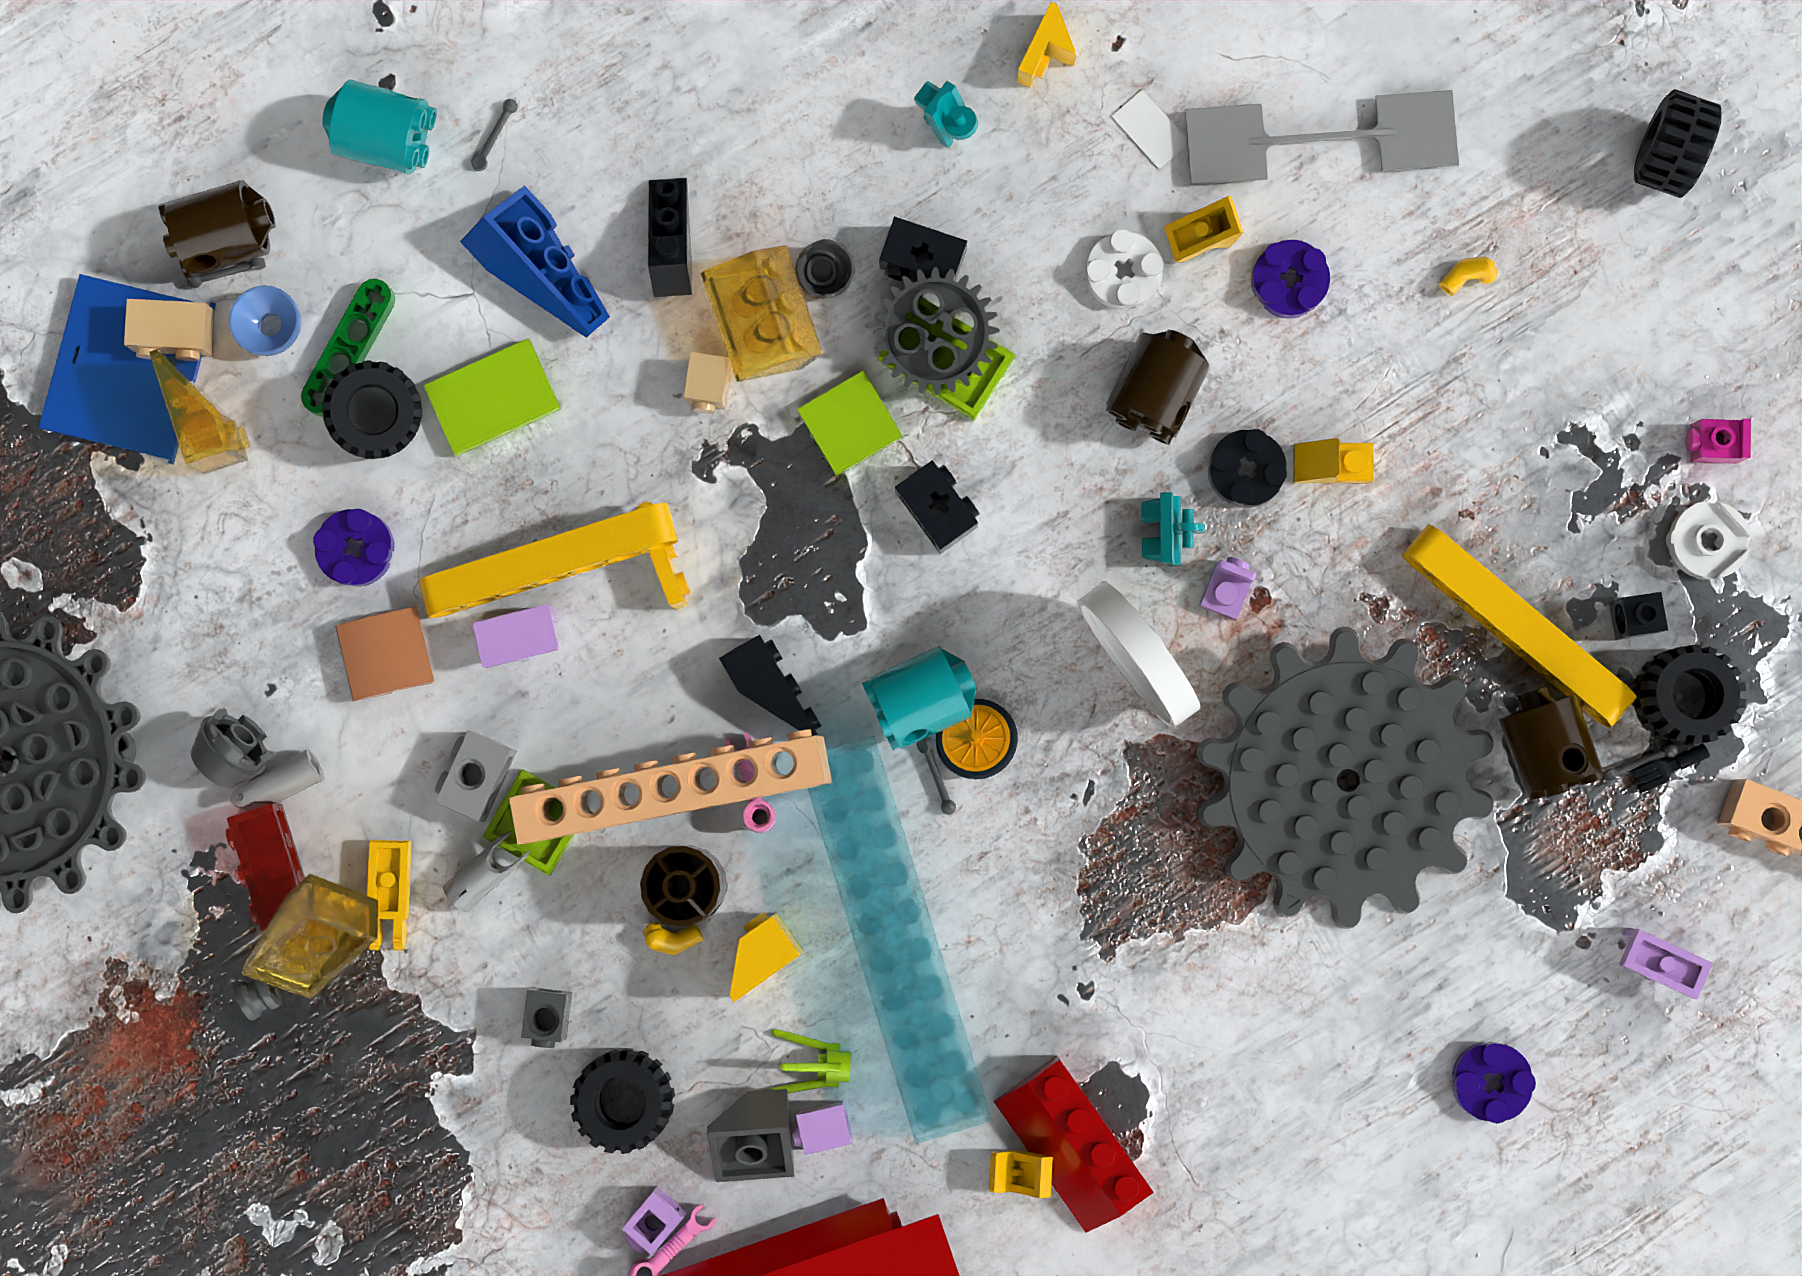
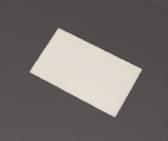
[1111,89,1188,169]

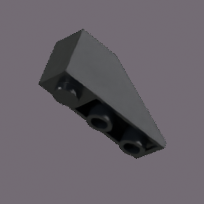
[648,178,692,297]
[719,634,822,736]

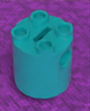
[322,79,437,175]
[862,645,977,750]

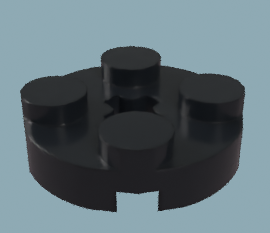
[1208,429,1287,508]

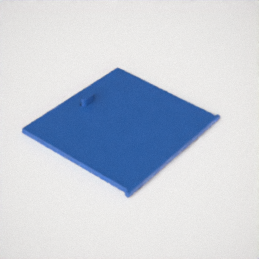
[38,274,216,465]

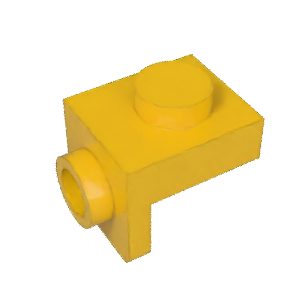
[989,1149,1053,1198]

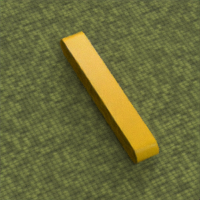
[418,503,678,618]
[1402,524,1637,728]

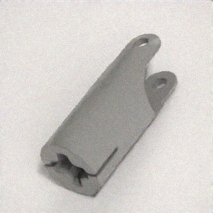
[231,749,324,812]
[443,831,529,912]

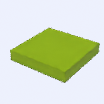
[797,370,903,477]
[482,769,590,876]

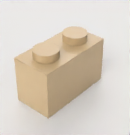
[124,299,214,361]

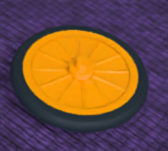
[936,699,1018,780]

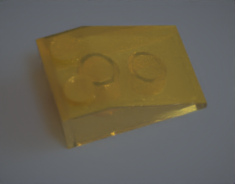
[149,349,250,474]
[242,874,378,999]

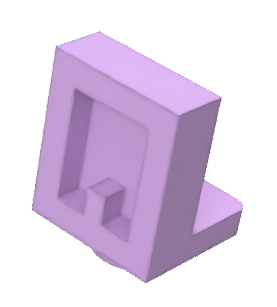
[1199,557,1257,620]

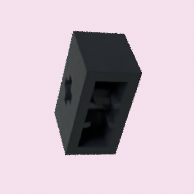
[879,216,967,282]
[895,460,980,554]

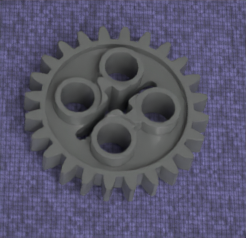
[873,267,1000,395]

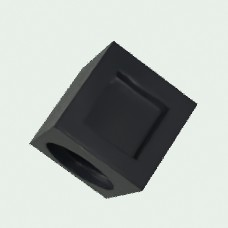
[1609,592,1668,640]

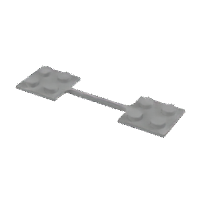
[1185,90,1459,185]

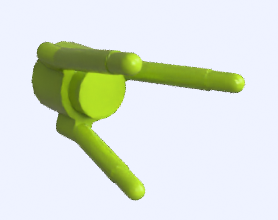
[761,1029,851,1094]

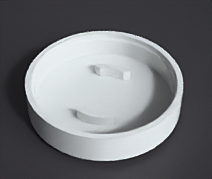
[1077,581,1201,729]

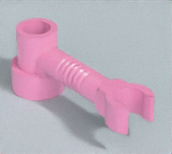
[726,732,776,833]
[628,1204,716,1276]

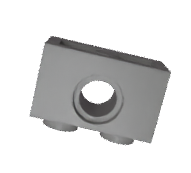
[435,730,517,822]

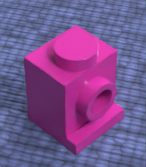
[1686,419,1751,464]

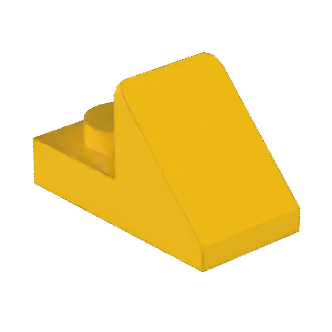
[1017,2,1076,88]
[1164,196,1244,263]
[1293,438,1374,484]

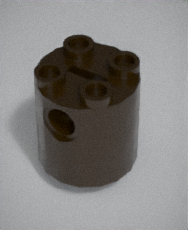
[158,180,276,278]
[1106,329,1210,445]
[1498,687,1605,801]
[640,845,728,927]

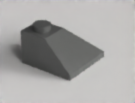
[707,1089,795,1182]

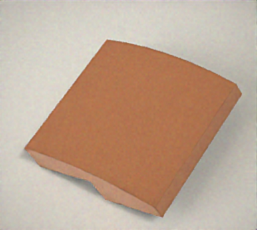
[335,606,434,702]

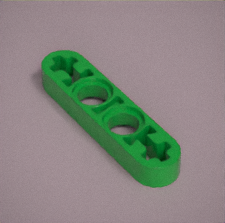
[301,279,395,417]

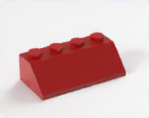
[993,1055,1154,1233]

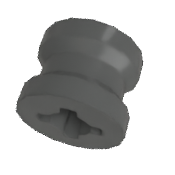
[234,971,282,1021]

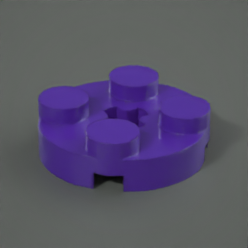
[1251,240,1330,319]
[313,508,395,587]
[1452,1042,1536,1124]

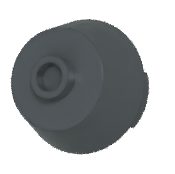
[191,708,273,787]

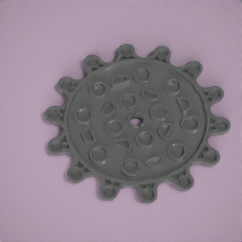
[0,612,146,914]
[1196,626,1494,929]

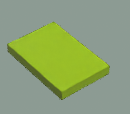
[877,297,1016,422]
[423,338,562,457]

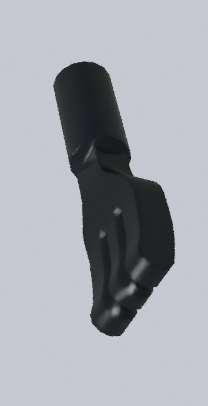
[1630,743,1710,793]

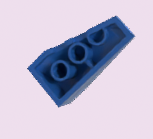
[460,185,610,338]

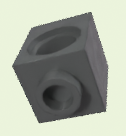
[521,987,572,1048]

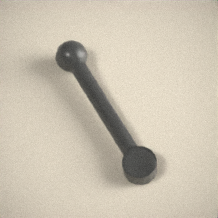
[471,99,518,171]
[187,258,266,288]
[917,737,956,815]
[1602,743,1678,781]

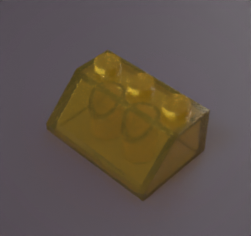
[701,245,823,382]

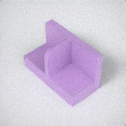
[472,604,559,668]
[1619,928,1713,1000]

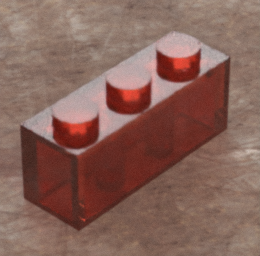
[226,803,317,931]

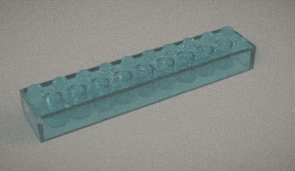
[807,736,993,1144]

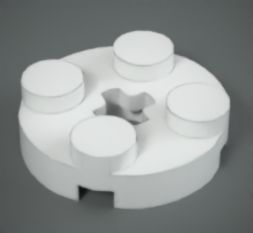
[1086,230,1164,309]
[1665,502,1750,581]

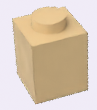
[683,352,732,414]

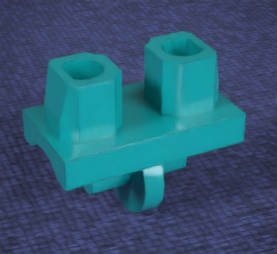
[914,81,978,149]
[1141,492,1205,567]

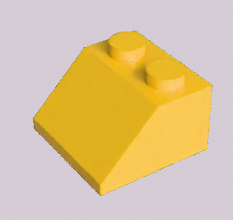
[729,912,804,1002]

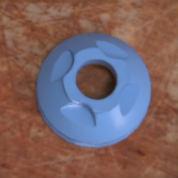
[229,285,301,356]

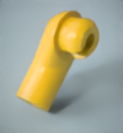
[1439,256,1499,296]
[643,922,704,956]

